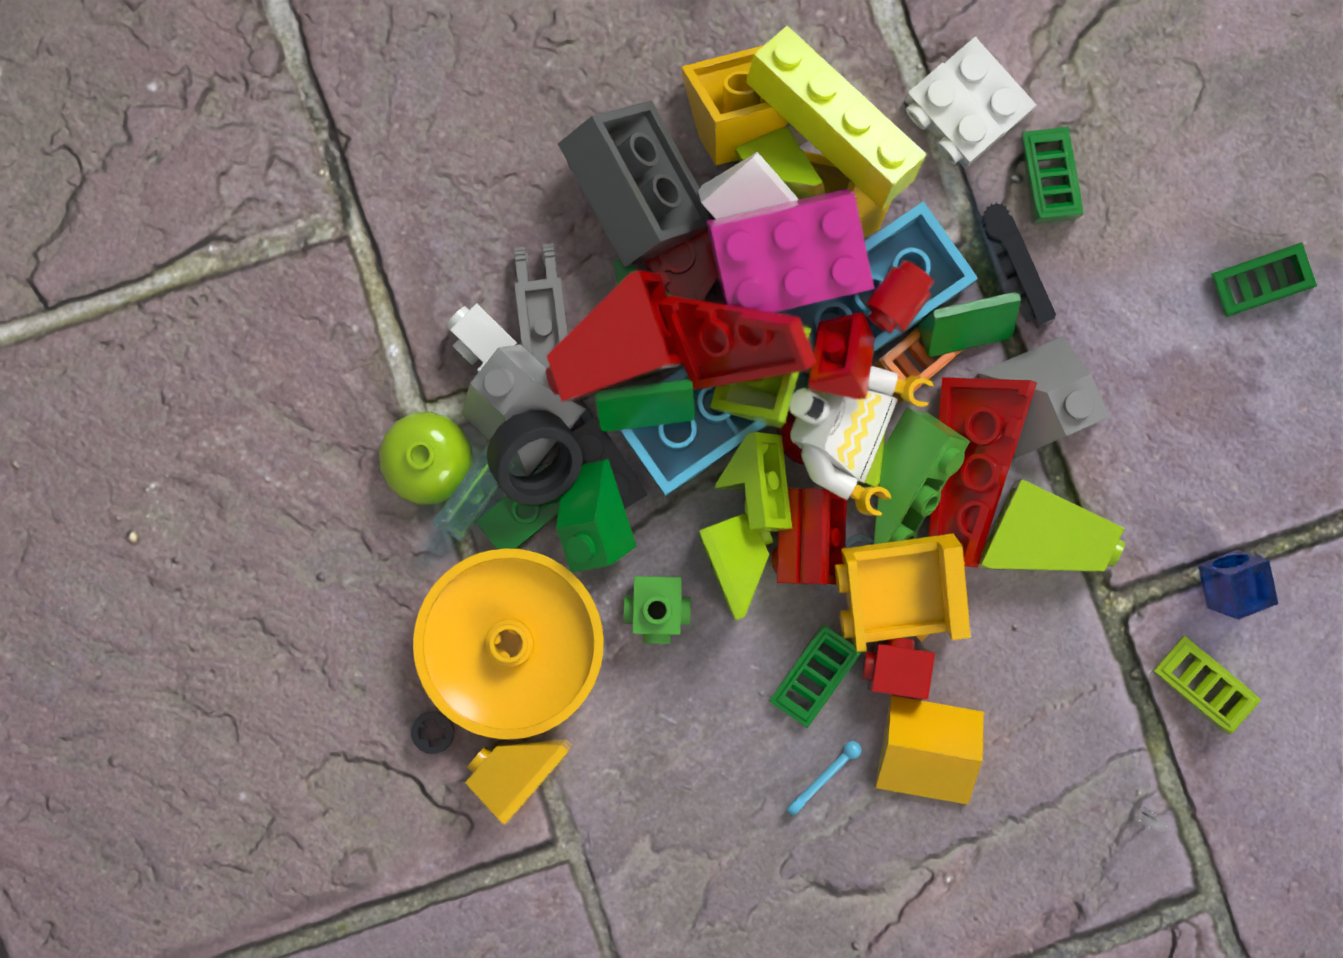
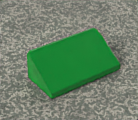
[918,292,1021,357]
[595,379,695,432]

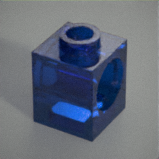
[1198,550,1279,620]

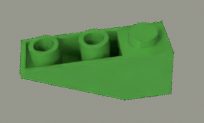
[874,407,970,544]

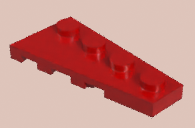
[929,377,1037,568]

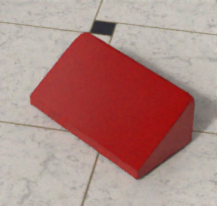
[808,312,875,400]

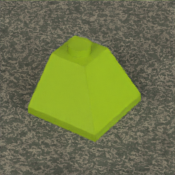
[698,513,773,621]

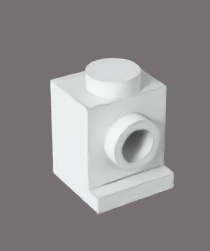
[446,303,518,372]

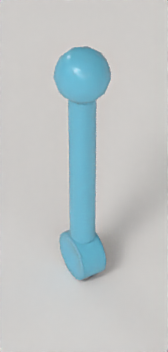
[786,741,862,816]

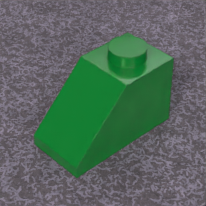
[556,459,637,572]

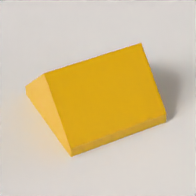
[875,695,984,805]

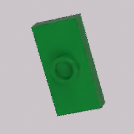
[475,462,561,549]

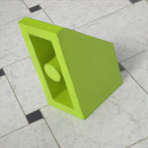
[735,126,825,199]

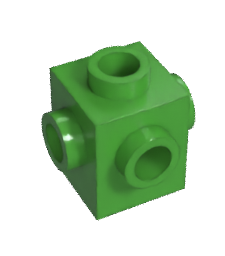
[624,576,691,644]

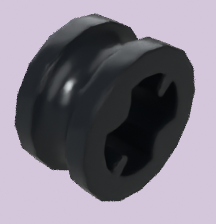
[411,712,455,754]

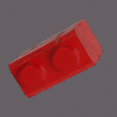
[771,488,847,585]

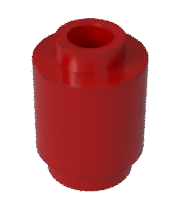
[865,260,935,334]

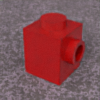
[861,638,935,700]

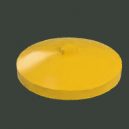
[413,549,604,739]

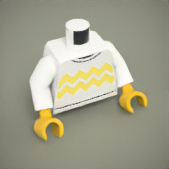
[789,366,934,516]

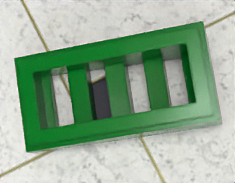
[1021,127,1084,225]
[1211,242,1317,317]
[769,624,862,728]

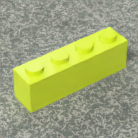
[746,26,926,209]

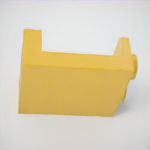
[835,533,971,652]

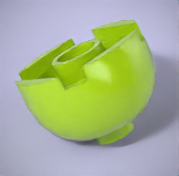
[379,412,473,505]

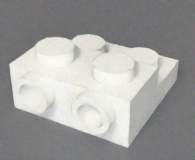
[904,37,1037,169]

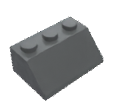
[558,100,715,267]

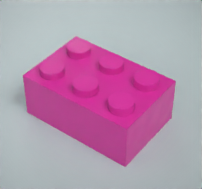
[706,189,874,313]

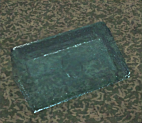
[432,445,514,541]

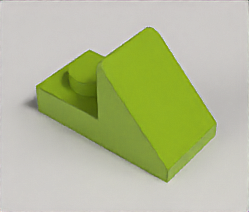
[715,432,792,531]

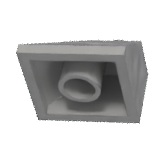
[977,336,1110,459]
[462,344,587,476]

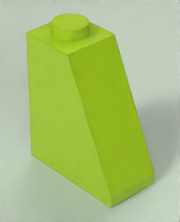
[978,479,1125,572]

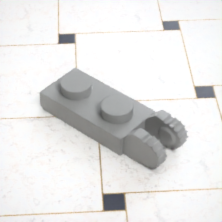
[514,243,568,368]

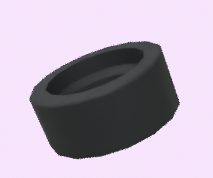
[486,410,583,505]

